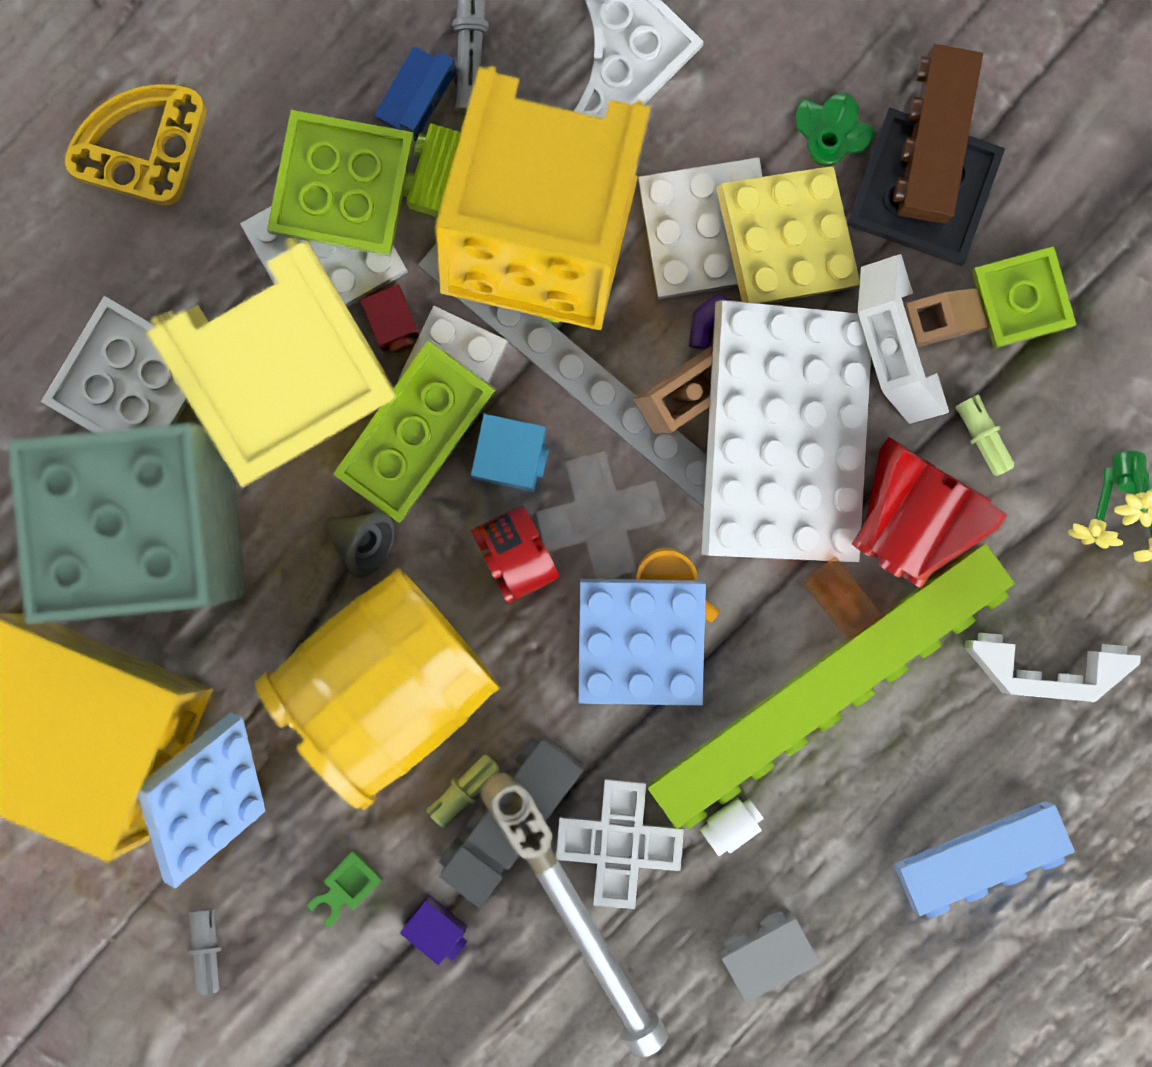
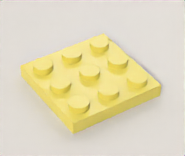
[716,166,860,304]

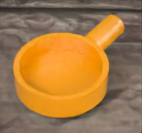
[635,547,720,623]

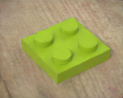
[972,246,1076,349]

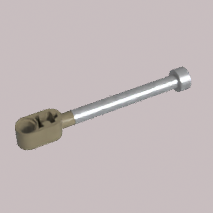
[481,773,668,1057]

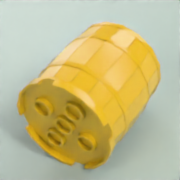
[254,568,501,810]

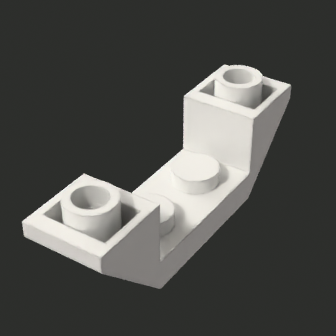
[858,254,949,424]
[965,633,1141,702]

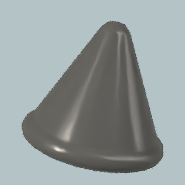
[325,512,395,578]

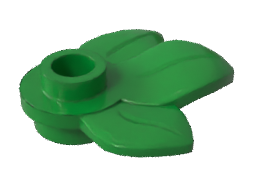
[795,93,875,166]

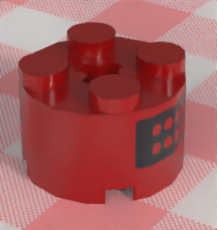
[470,505,559,604]

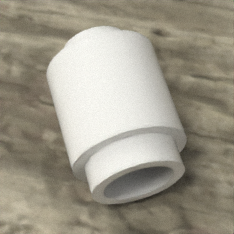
[700,797,764,856]

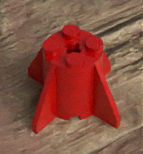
[851,437,1008,588]

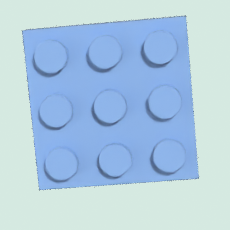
[579,579,706,705]
[138,712,266,888]

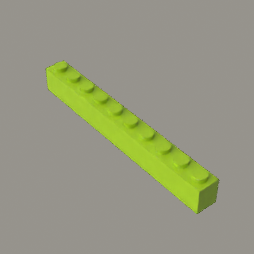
[646,543,1015,829]

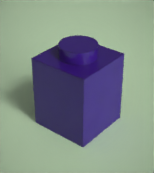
[400,894,468,966]

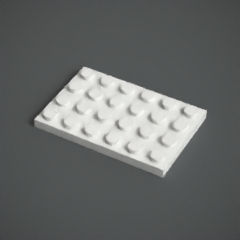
[701,300,871,562]

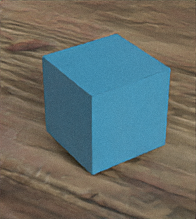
[471,414,549,492]

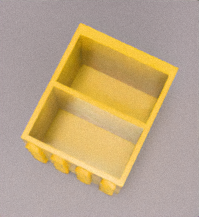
[0,613,213,862]

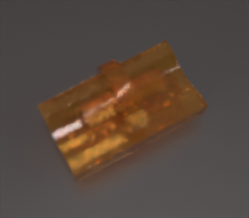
[802,556,882,641]

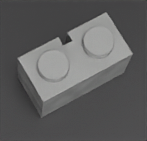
[719,911,820,1003]

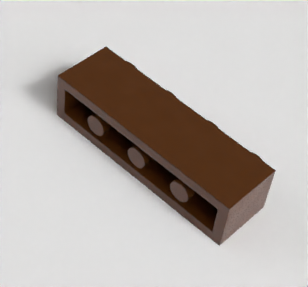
[893,44,983,224]

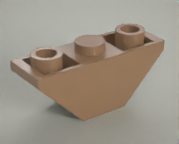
[871,288,989,360]

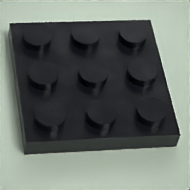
[847,107,1005,266]

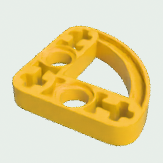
[65,84,207,206]

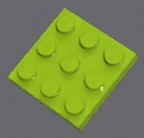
[267,110,414,257]

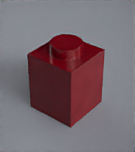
[360,284,420,353]

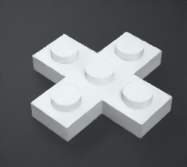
[556,779,684,909]

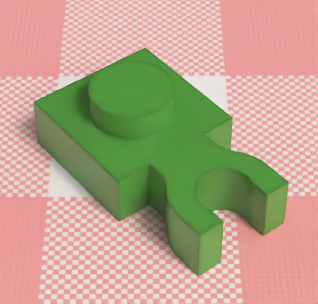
[307,849,384,928]

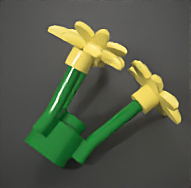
[1068,451,1152,562]

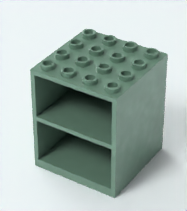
[8,424,246,624]

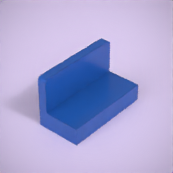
[375,47,457,141]

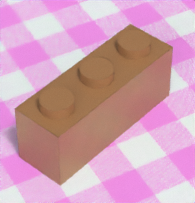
[633,345,713,434]

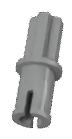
[188,909,222,995]

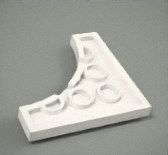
[573,0,704,119]

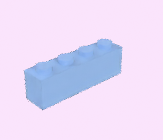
[894,801,1075,918]

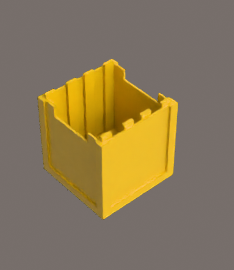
[436,66,651,331]

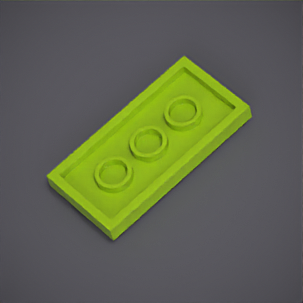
[333,340,497,523]

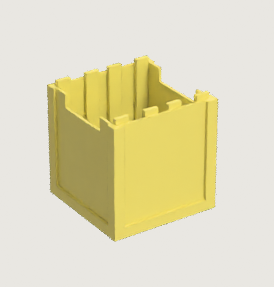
[146,238,396,487]

